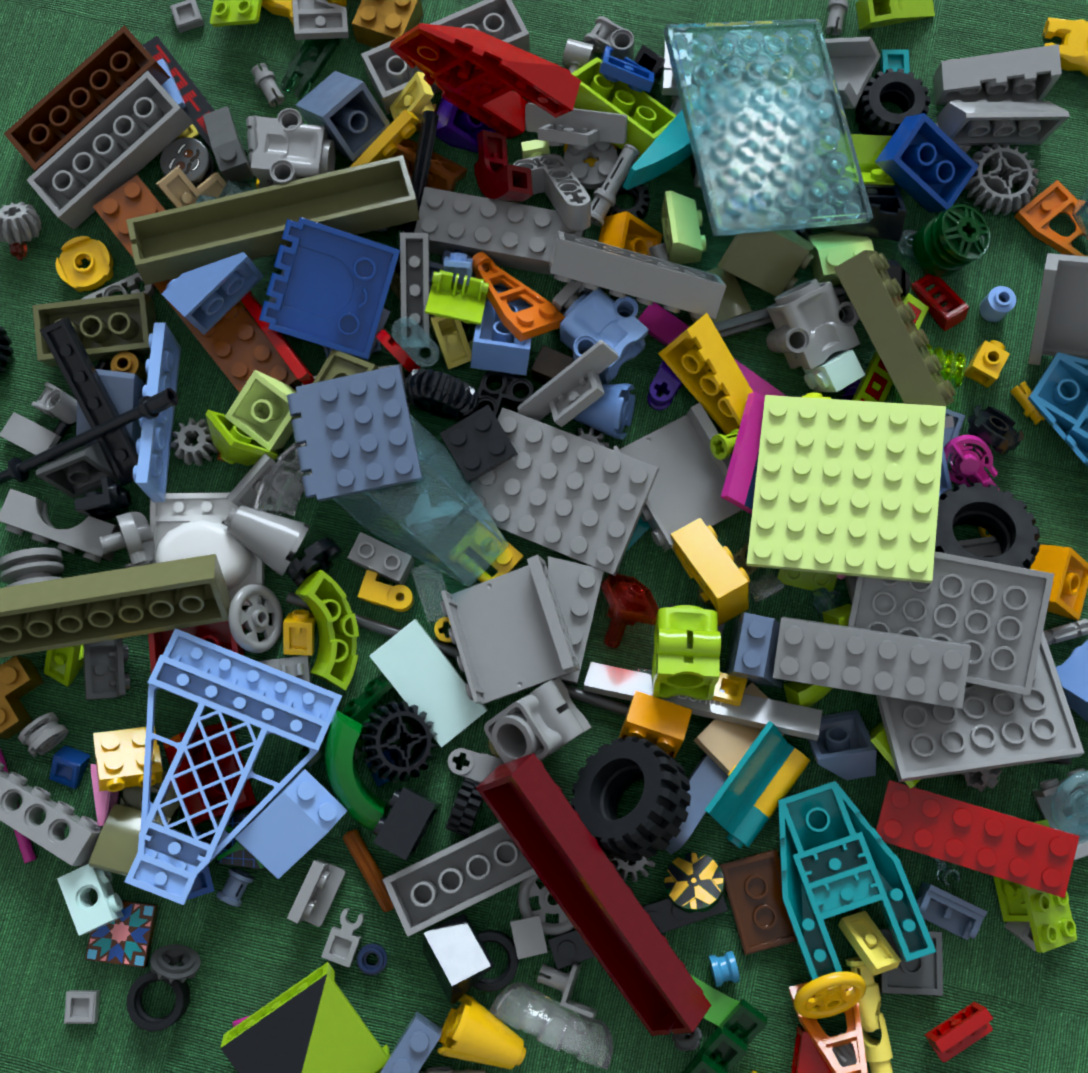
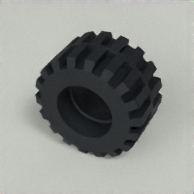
[855,69,930,136]

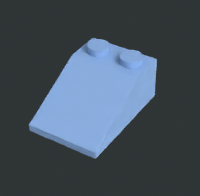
[235,769,348,879]

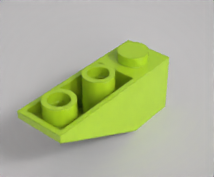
[855,0,935,30]

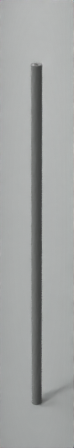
[286,592,629,716]

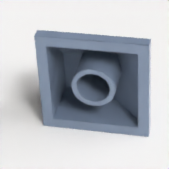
[807,710,877,780]

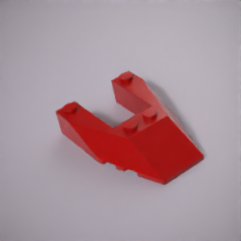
[390,23,581,139]

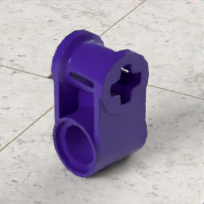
[647,360,683,411]

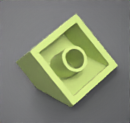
[661,191,706,264]
[807,231,874,285]
[225,370,302,451]

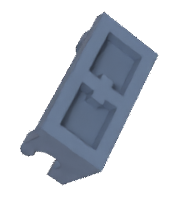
[915,882,987,940]

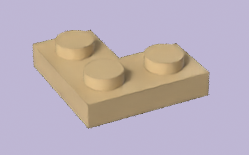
[156,167,235,208]

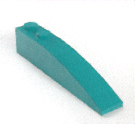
[623,77,715,190]

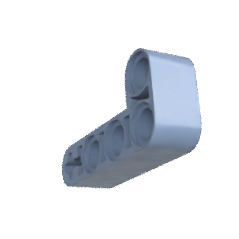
[664,753,728,855]

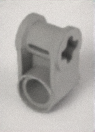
[583,16,634,61]
[31,381,77,424]
[448,748,504,783]

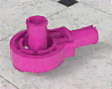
[944,435,1000,490]

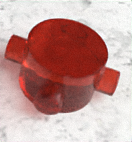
[10,241,27,261]

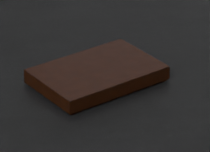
[718,849,797,955]

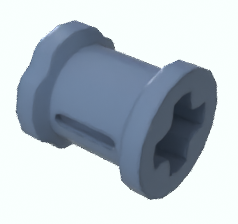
[216,867,254,907]

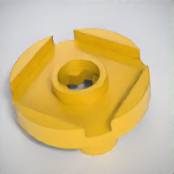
[55,236,114,292]

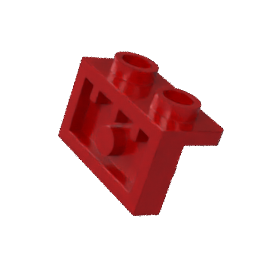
[924,1002,993,1062]

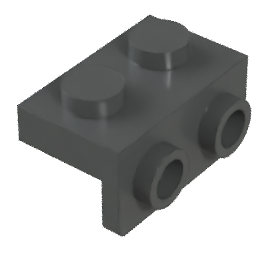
[83,638,130,701]

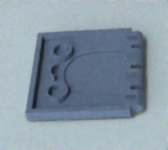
[287,365,423,502]

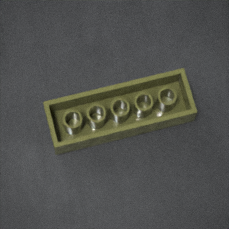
[834,250,956,406]

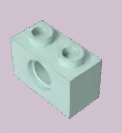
[57,864,124,936]

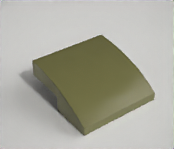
[688,267,752,323]
[89,804,172,876]

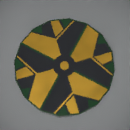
[664,852,724,913]

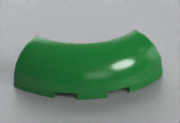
[325,710,385,831]

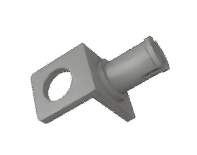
[537,962,598,1018]

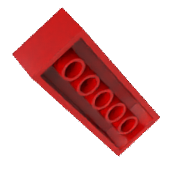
[876,780,1080,898]

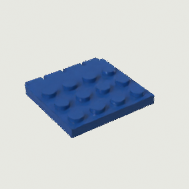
[259,217,400,360]

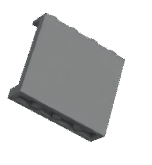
[1028,253,1088,365]

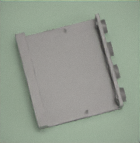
[612,403,743,552]
[440,555,581,705]

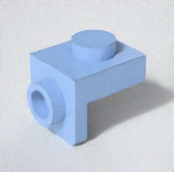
[443,253,473,286]

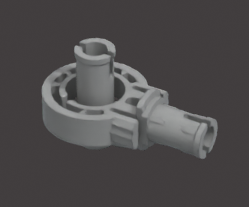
[99,511,155,568]

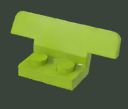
[813,133,894,185]

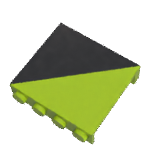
[220,962,390,1073]

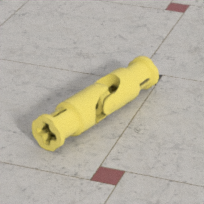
[846,956,893,1073]

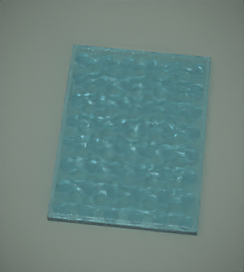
[663,19,873,236]

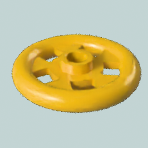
[794,971,866,1019]

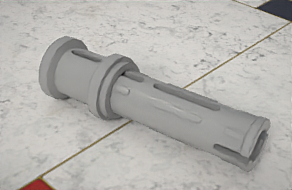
[591,144,640,227]

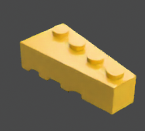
[658,313,753,435]

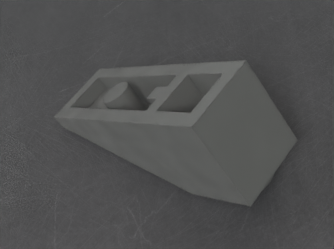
[203,106,254,187]

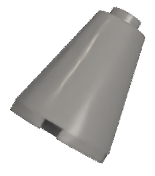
[224,505,310,576]

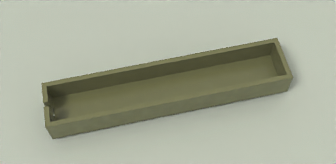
[126,155,420,285]

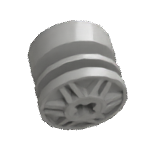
[0,547,65,587]

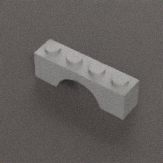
[0,489,120,563]

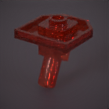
[601,573,659,649]

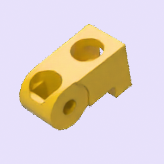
[357,570,414,612]

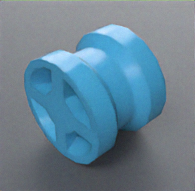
[708,951,740,987]

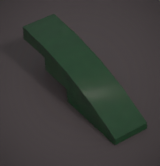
[682,999,767,1073]

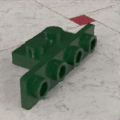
[298,675,392,770]

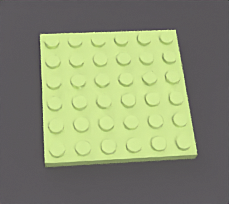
[747,395,946,583]

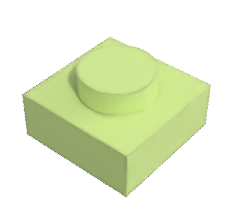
[521,139,550,159]

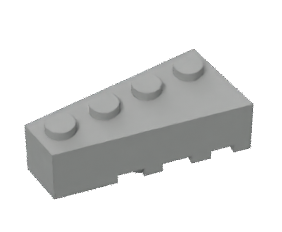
[933,44,1062,105]

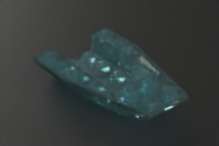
[334,415,509,587]

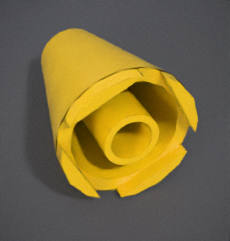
[437,994,526,1070]

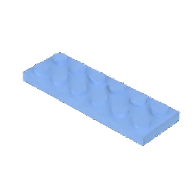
[133,323,181,502]

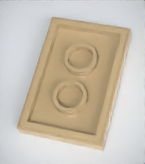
[693,682,784,777]

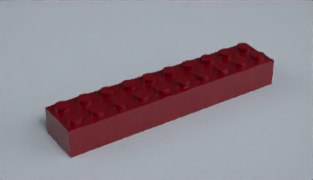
[476,753,711,1036]

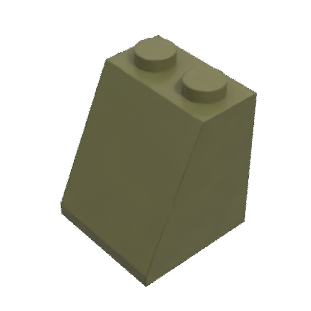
[717,210,815,296]

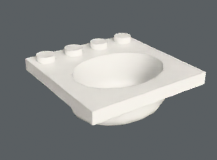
[150,492,266,606]

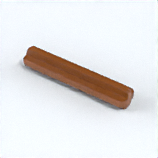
[342,829,395,912]

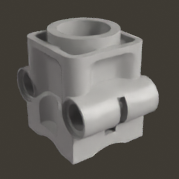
[251,108,336,189]
[766,279,860,369]
[484,677,591,764]

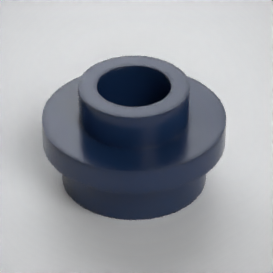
[357,943,388,975]

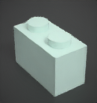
[802,350,865,392]

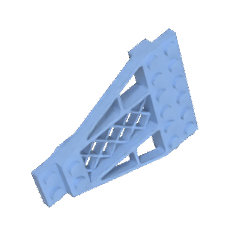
[124,628,342,905]

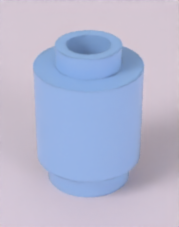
[979,286,1016,322]

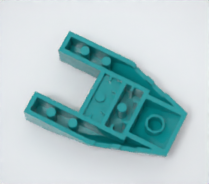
[778,781,936,981]

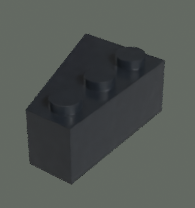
[812,183,907,242]

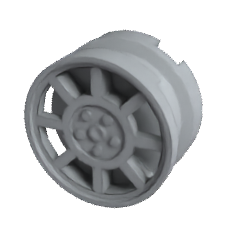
[18,712,69,757]

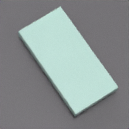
[370,619,488,748]

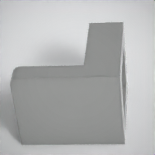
[510,915,548,959]

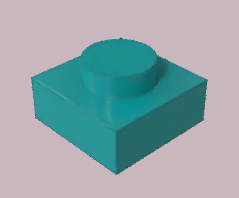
[880,49,910,74]

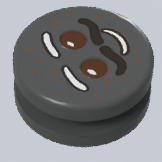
[160,137,215,187]

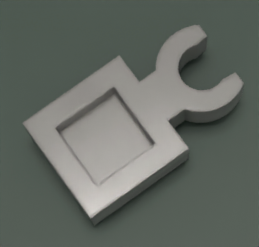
[321,908,365,968]

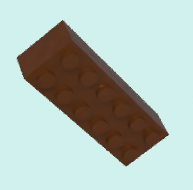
[4,25,170,171]

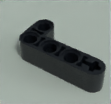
[455,371,534,477]

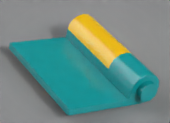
[705,721,810,849]

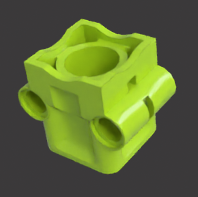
[652,605,721,700]

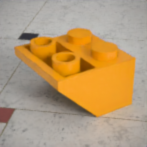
[618,691,692,758]

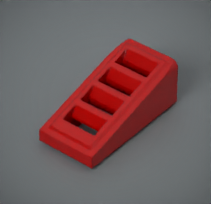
[911,274,969,331]

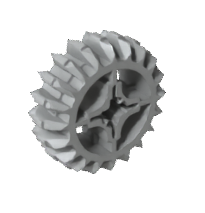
[964,142,1039,216]

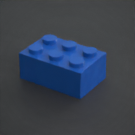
[875,113,979,213]

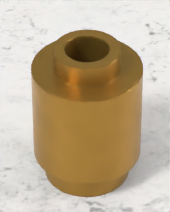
[111,351,147,382]

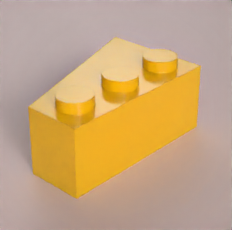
[671,518,750,626]

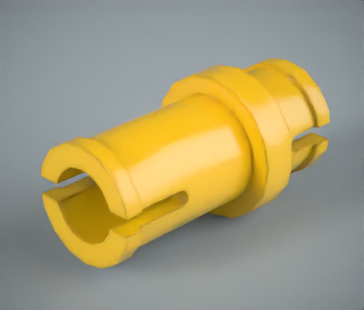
[1010,381,1045,425]

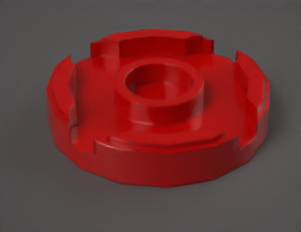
[375,329,421,372]

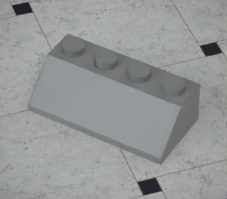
[937,99,1070,146]

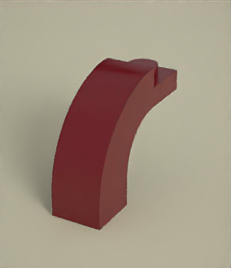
[474,130,533,203]

